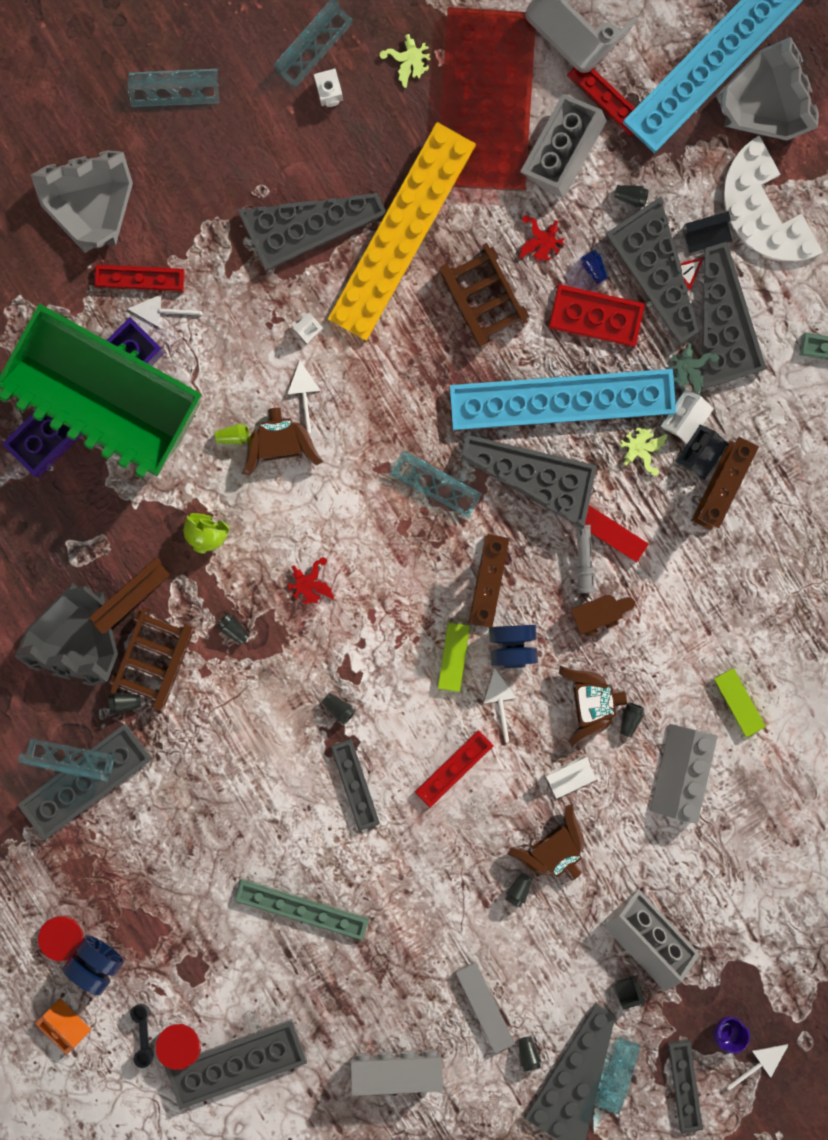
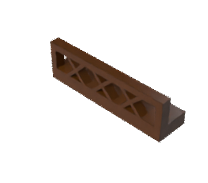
[87,557,170,635]

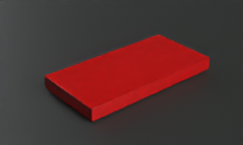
[548,284,645,348]

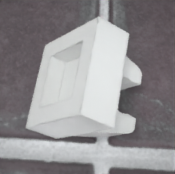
[292,312,323,344]

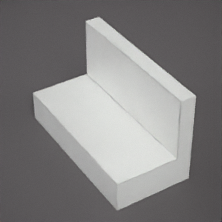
[661,389,714,444]
[545,755,597,799]

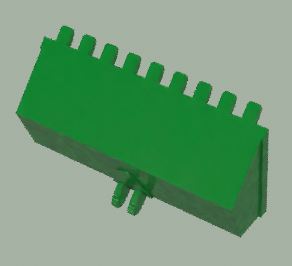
[0,303,202,478]

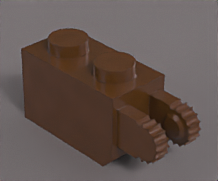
[569,595,636,637]

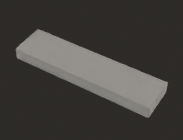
[456,961,515,1054]

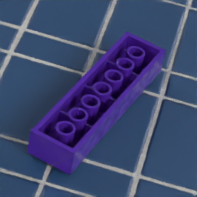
[2,317,165,478]

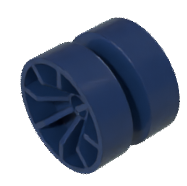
[489,625,538,668]
[62,935,124,996]

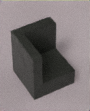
[614,976,645,1010]

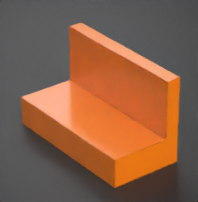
[35,998,91,1055]

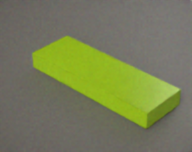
[438,622,470,692]
[713,668,766,738]

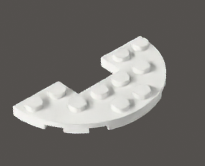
[723,136,823,262]

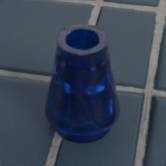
[580,249,608,284]

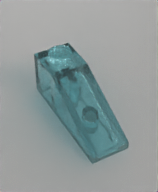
[595,1037,641,1115]

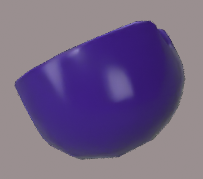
[713,1016,750,1054]

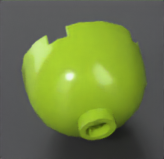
[183,513,230,553]

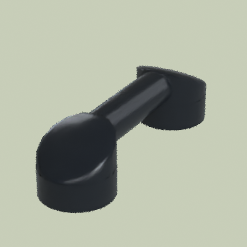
[130,1004,154,1068]

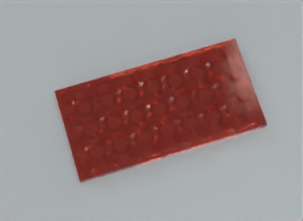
[440,7,536,192]

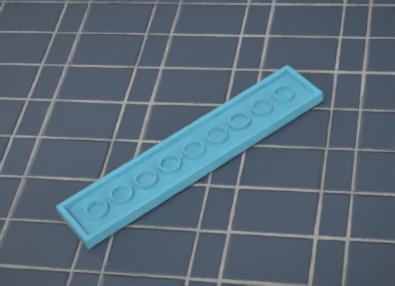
[623,0,803,154]
[450,369,676,430]

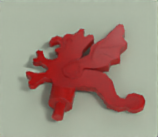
[519,215,564,261]
[287,557,334,604]

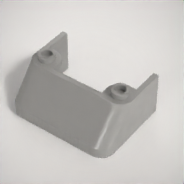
[525,0,638,73]

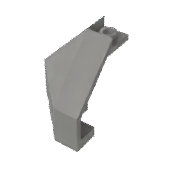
[715,37,819,140]
[31,150,133,253]

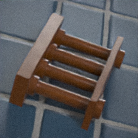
[439,243,529,350]
[690,436,759,531]
[468,534,510,628]
[109,608,196,711]

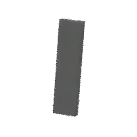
[331,738,380,831]
[667,1039,703,1133]

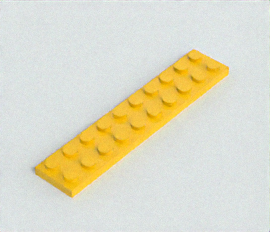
[328,122,476,341]

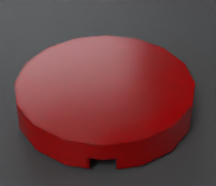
[38,916,84,961]
[156,1024,201,1070]

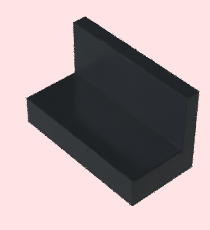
[682,211,733,254]
[676,424,728,480]

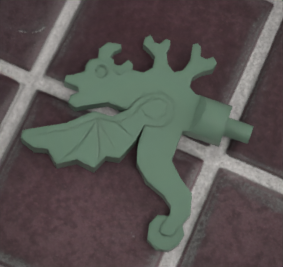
[670,343,719,395]

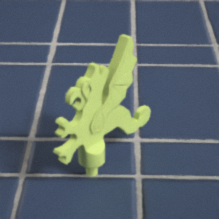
[380,34,431,88]
[620,428,668,476]

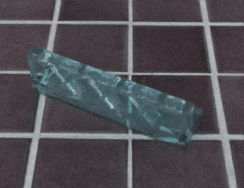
[274,0,354,88]
[127,69,220,107]
[391,450,482,518]
[17,738,115,782]

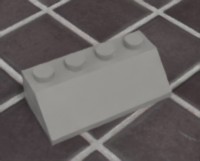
[520,94,607,198]
[650,724,718,824]
[603,889,700,991]
[351,1049,443,1096]

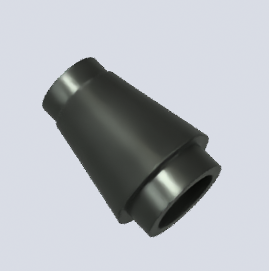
[614,185,649,208]
[217,612,250,645]
[108,693,141,715]
[322,693,355,725]
[620,702,645,737]
[505,872,533,908]
[518,1036,541,1072]

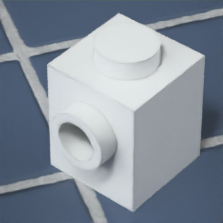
[314,69,343,107]

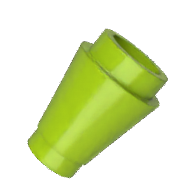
[215,423,250,445]

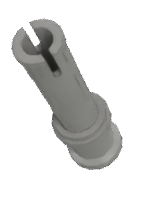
[576,525,597,593]

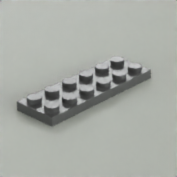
[18,723,153,840]
[165,1019,307,1110]

